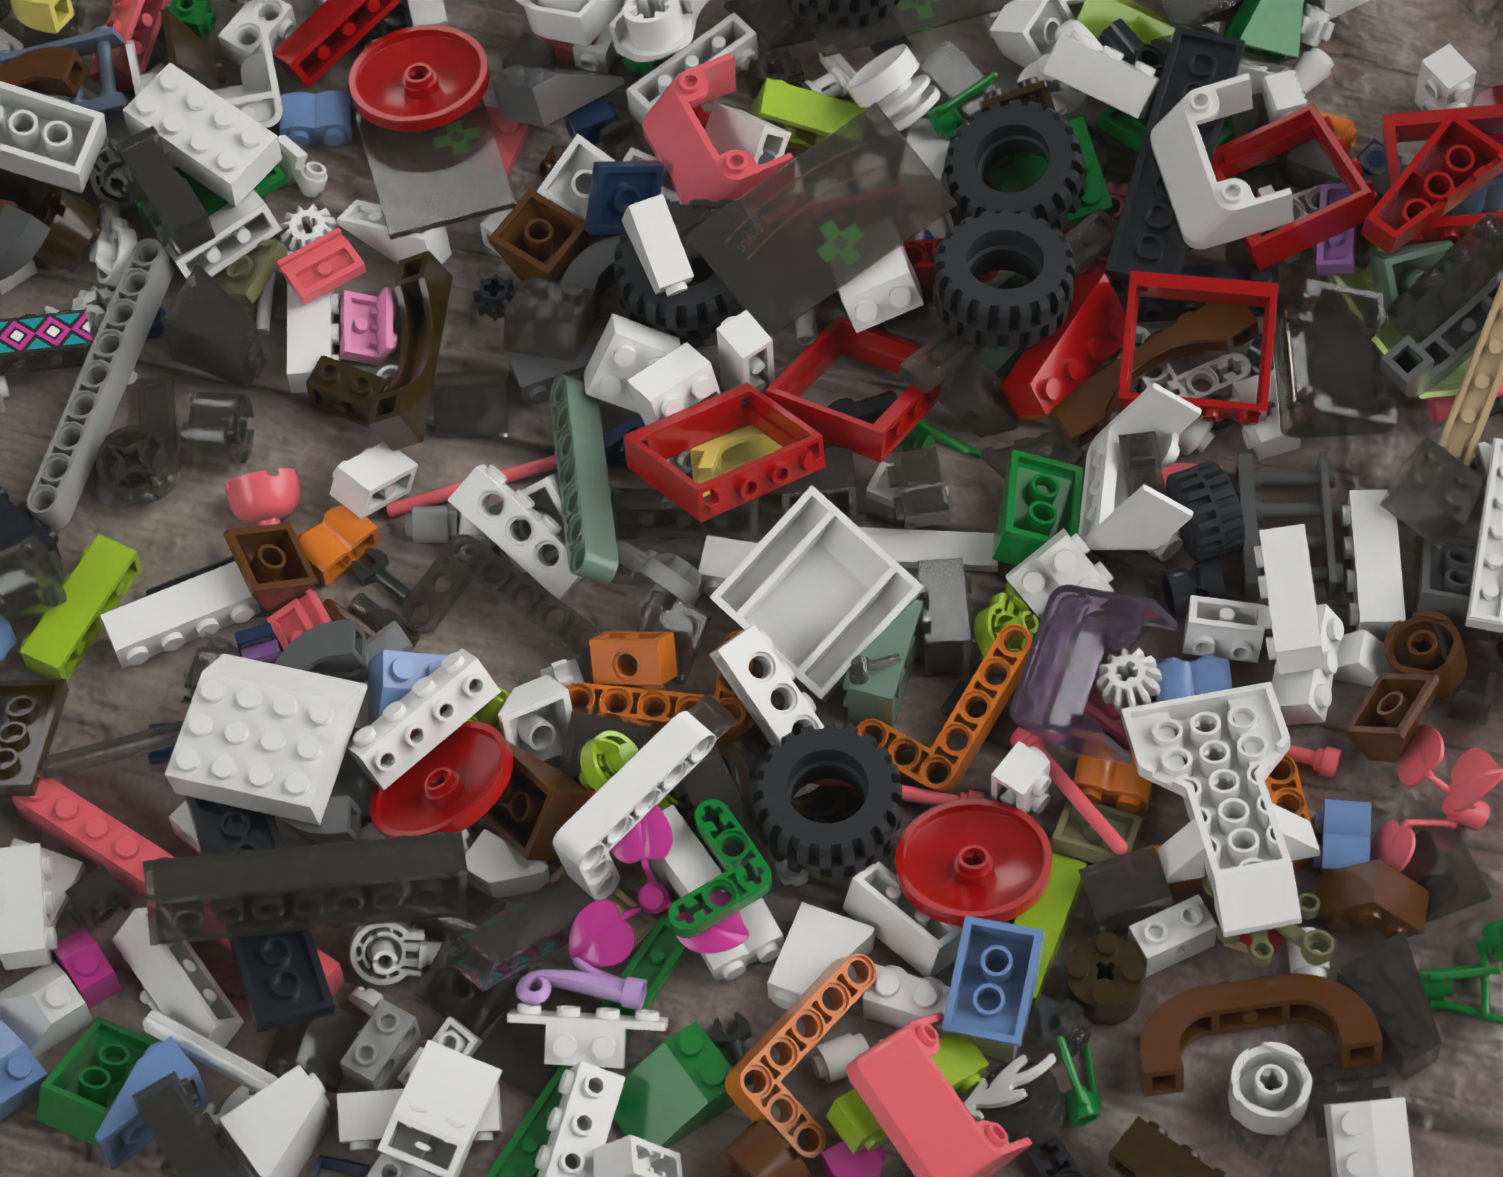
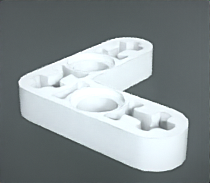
[1119,326,1251,400]

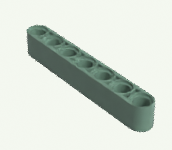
[549,374,618,584]

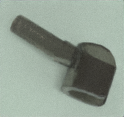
[849,653,901,685]

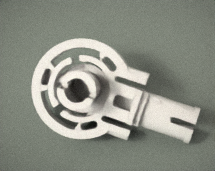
[89,202,137,287]
[349,916,462,985]

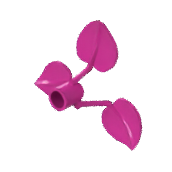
[568,805,749,967]

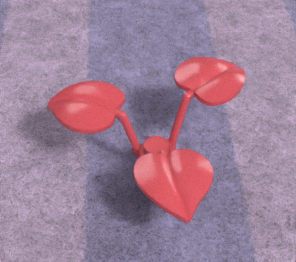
[1370,725,1503,873]

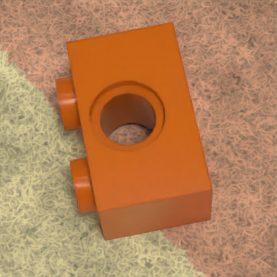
[589,631,678,690]

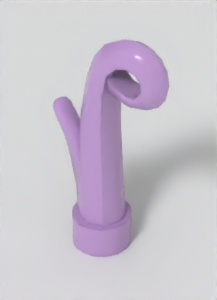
[515,957,647,1010]

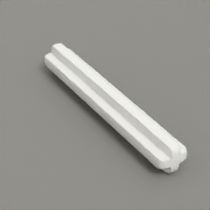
[142,1010,278,1093]

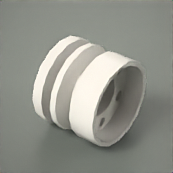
[845,44,941,138]

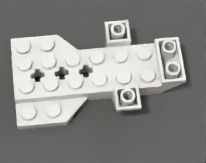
[1121,681,1320,937]

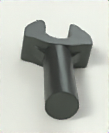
[352,548,414,604]
[711,1012,754,1086]

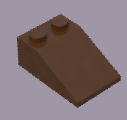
[481,741,590,861]

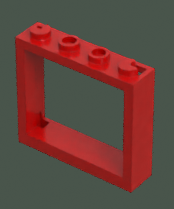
[1212,103,1379,271]
[1382,104,1503,245]
[1118,271,1279,425]
[766,316,954,463]
[623,382,826,522]

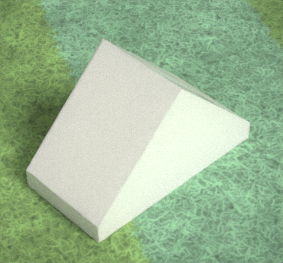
[1333,629,1396,687]

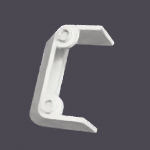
[125,16,283,128]
[1150,73,1294,250]
[1078,382,1202,550]

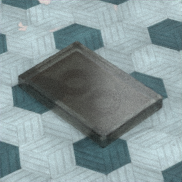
[473,965,602,1100]

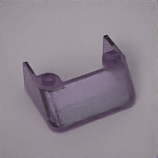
[1010,584,1178,765]

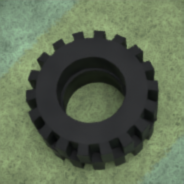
[1166,460,1245,563]

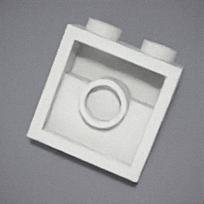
[1005,528,1114,635]

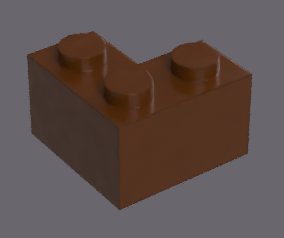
[1315,859,1429,941]

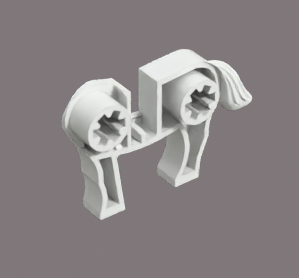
[515,0,710,62]

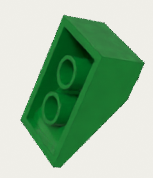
[992,449,1083,565]
[36,1016,158,1147]
[613,1021,736,1149]

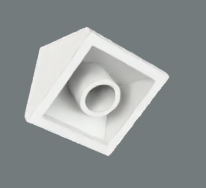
[536,134,615,221]

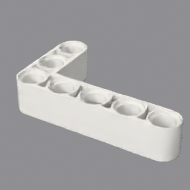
[553,711,716,901]

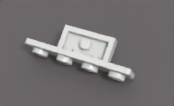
[507,1003,668,1068]

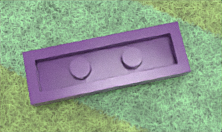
[1316,183,1357,275]

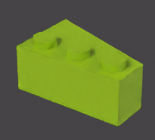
[748,78,867,161]

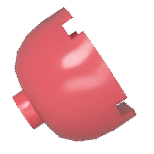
[224,468,300,526]

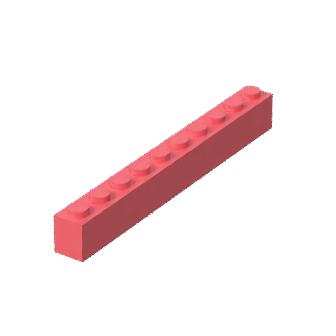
[11,772,345,998]

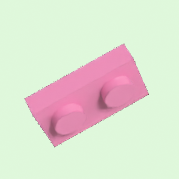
[339,287,397,366]

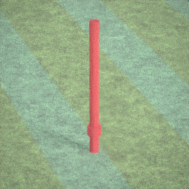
[385,451,557,518]

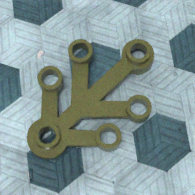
[1202,872,1335,967]

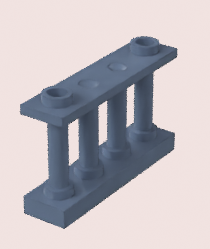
[0,26,131,124]

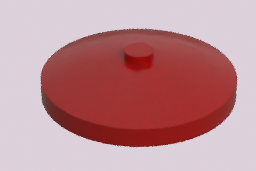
[349,25,490,132]
[369,721,513,847]
[895,798,1052,927]

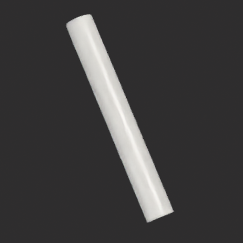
[255,238,276,336]

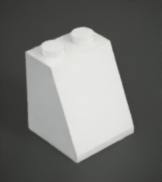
[829,217,924,333]
[219,1065,331,1177]

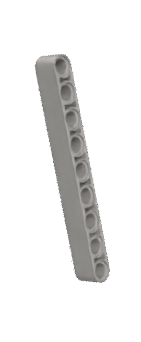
[26,238,175,531]

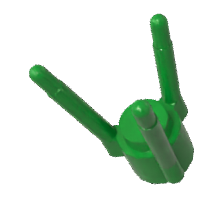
[927,72,998,140]
[901,418,983,484]
[1476,920,1503,1016]
[1419,963,1503,1024]
[1036,1034,1103,1127]

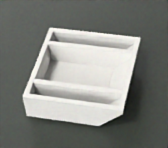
[709,485,924,702]
[165,653,368,825]

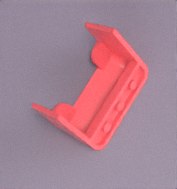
[642,52,795,216]
[846,1012,1033,1177]

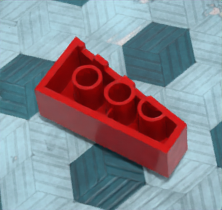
[1360,111,1503,255]
[1001,273,1126,416]

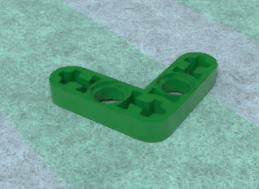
[668,799,772,938]

